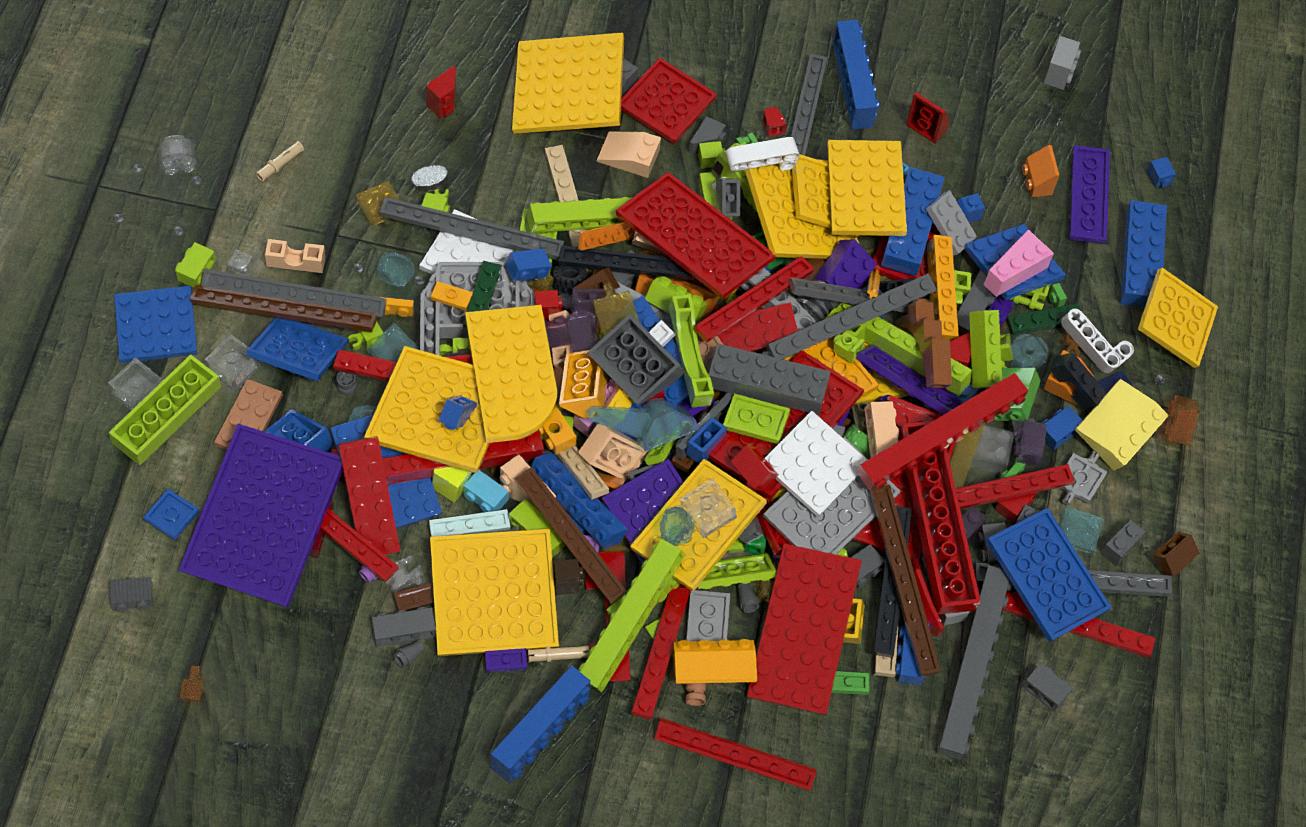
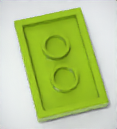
[723,394,790,444]

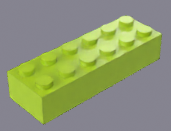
[108,354,221,465]

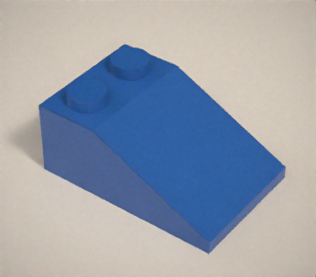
[264,409,335,452]

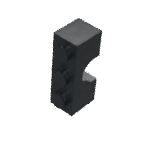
[1049,352,1106,409]

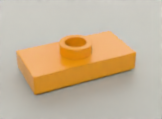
[431,281,473,311]

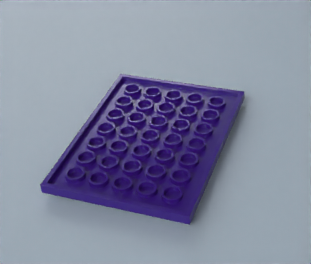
[179,424,343,608]

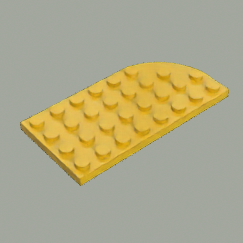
[465,305,557,443]

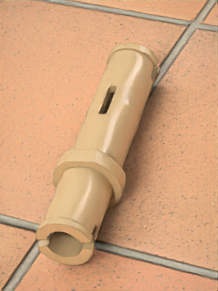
[255,141,304,182]
[528,645,589,662]

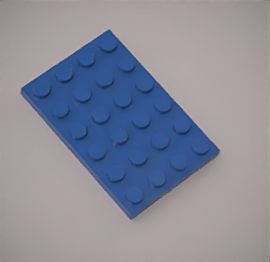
[330,414,442,529]
[986,508,1112,642]

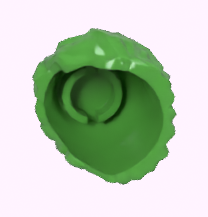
[843,425,870,459]

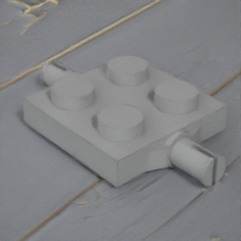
[1059,451,1107,505]

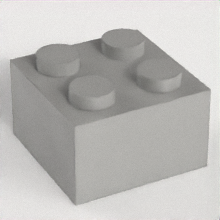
[1044,36,1081,90]

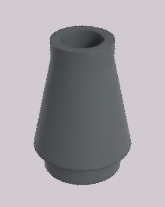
[737,583,759,613]
[394,641,424,668]

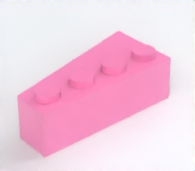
[984,229,1054,297]

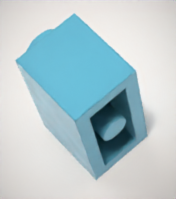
[463,470,509,512]

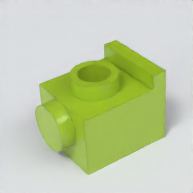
[833,331,865,363]

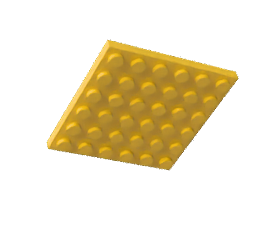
[512,33,624,134]
[745,160,859,259]
[364,346,489,473]
[430,529,559,656]

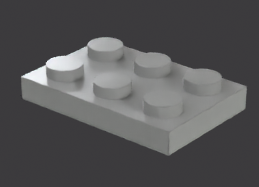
[926,190,977,256]
[686,590,730,641]

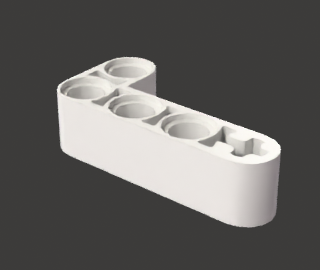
[726,137,799,171]
[1061,309,1134,373]

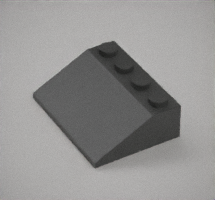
[587,314,685,406]

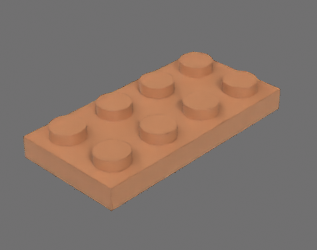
[214,379,283,450]

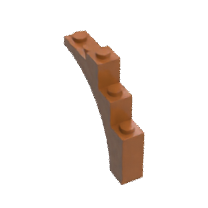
[895,299,952,388]

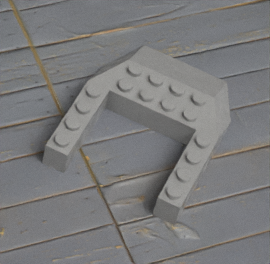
[420,262,535,356]

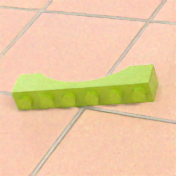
[669,294,714,407]

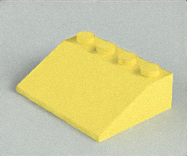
[1074,379,1169,471]

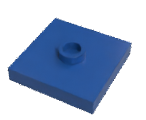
[143,489,200,541]

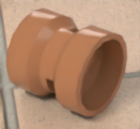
[686,683,706,706]

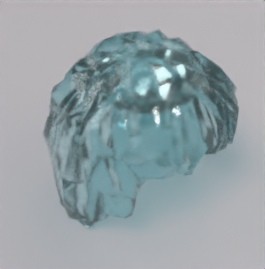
[378,252,415,287]
[660,506,695,546]

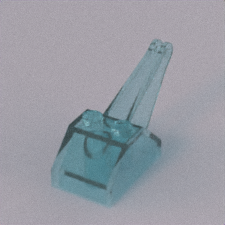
[587,398,699,451]

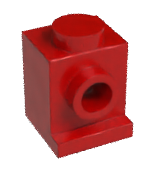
[762,107,786,137]

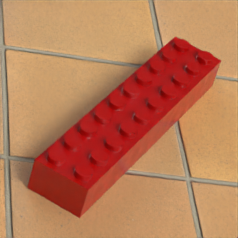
[899,421,981,615]

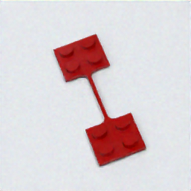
[586,552,630,682]

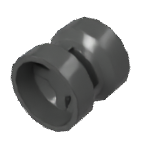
[337,371,356,395]

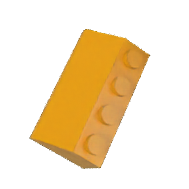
[559,350,608,418]
[673,639,757,684]

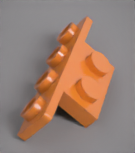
[578,222,635,250]

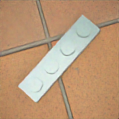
[429,509,510,537]

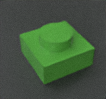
[1049,283,1067,307]

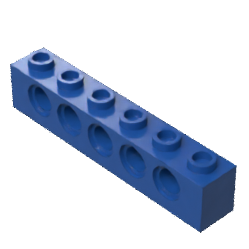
[531,452,628,549]

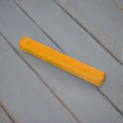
[867,269,881,299]

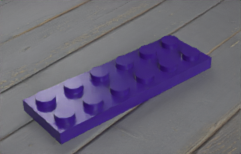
[1069,145,1110,244]
[856,345,964,416]

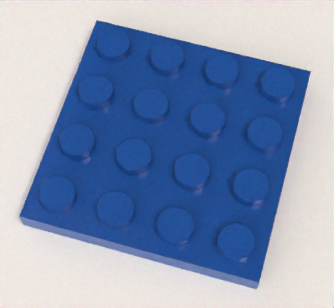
[964,224,1066,300]
[114,286,198,363]
[246,317,348,381]

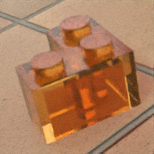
[1164,395,1200,446]

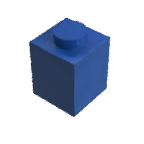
[1147,157,1176,188]

